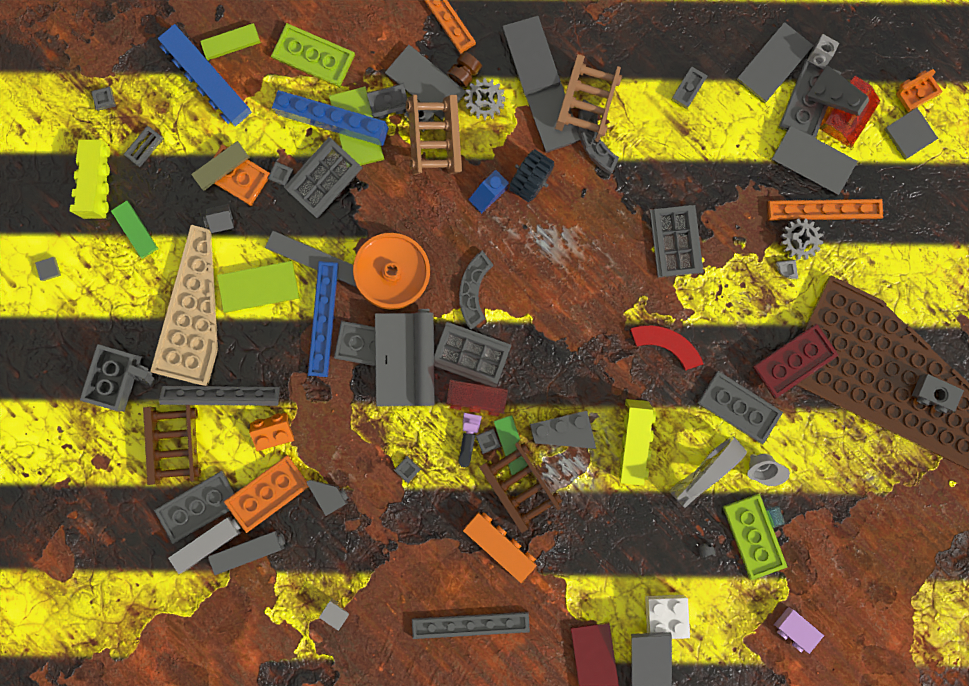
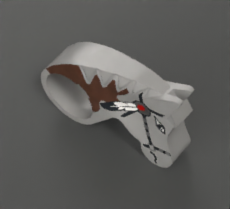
[669,436,747,508]

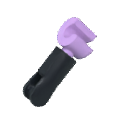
[459,413,482,467]

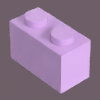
[774,607,824,654]

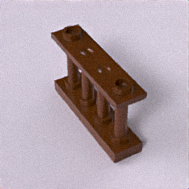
[143,405,201,485]
[479,440,563,533]

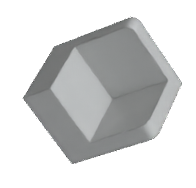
[319,598,349,631]

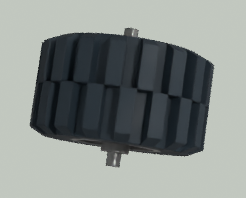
[509,149,554,202]

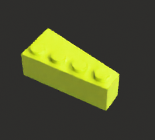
[70,140,110,219]
[619,399,656,486]

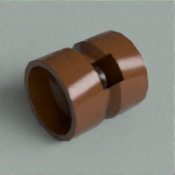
[447,51,482,88]

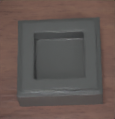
[91,87,116,111]
[268,162,294,187]
[35,257,61,281]
[476,429,500,453]
[394,456,421,483]

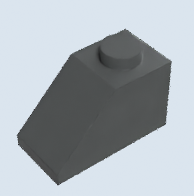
[306,479,349,516]

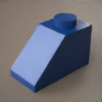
[469,170,509,214]

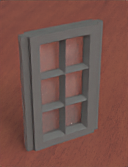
[284,137,363,218]
[650,205,703,278]
[434,322,511,388]

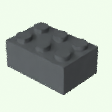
[80,344,142,412]

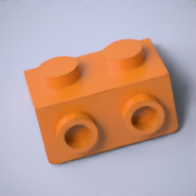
[896,69,943,112]
[249,413,294,451]

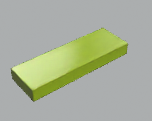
[200,23,261,60]

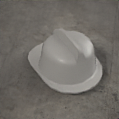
[747,453,790,486]

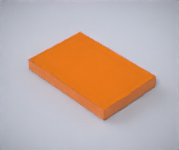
[214,144,270,206]

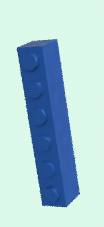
[158,24,252,127]
[272,90,389,146]

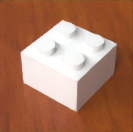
[645,595,690,639]

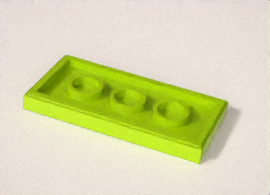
[271,23,355,88]
[329,87,384,168]
[217,261,300,313]
[722,493,787,581]

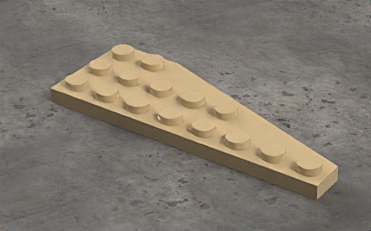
[150,225,218,386]

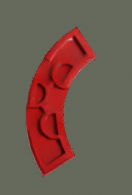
[630,326,704,370]

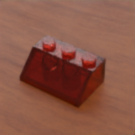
[819,76,881,148]
[446,380,508,417]

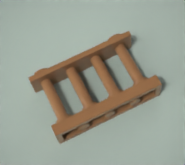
[555,54,622,142]
[406,95,462,175]

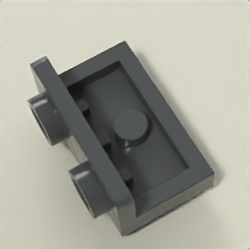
[367,83,408,119]

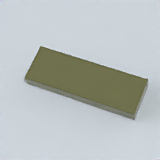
[191,141,250,191]

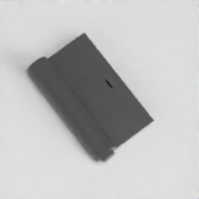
[375,309,435,406]

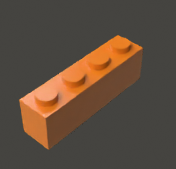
[463,512,537,583]

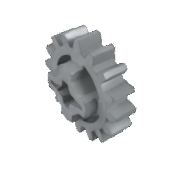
[464,78,505,121]
[780,219,823,260]

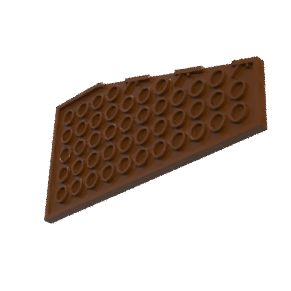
[795,275,969,470]

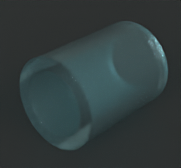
[766,506,785,527]

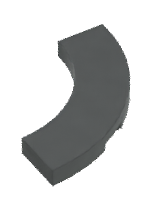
[578,100,619,175]
[459,250,494,330]

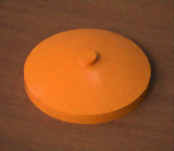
[353,233,430,309]

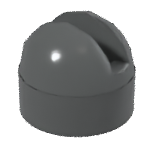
[699,543,716,558]

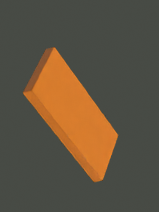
[224,455,309,533]

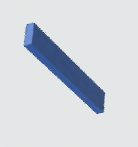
[308,261,339,377]

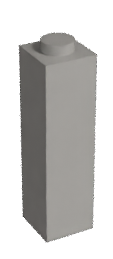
[168,516,242,574]

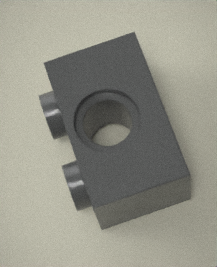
[912,374,964,414]

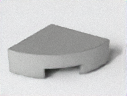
[775,260,798,279]

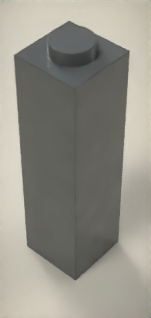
[208,530,285,575]

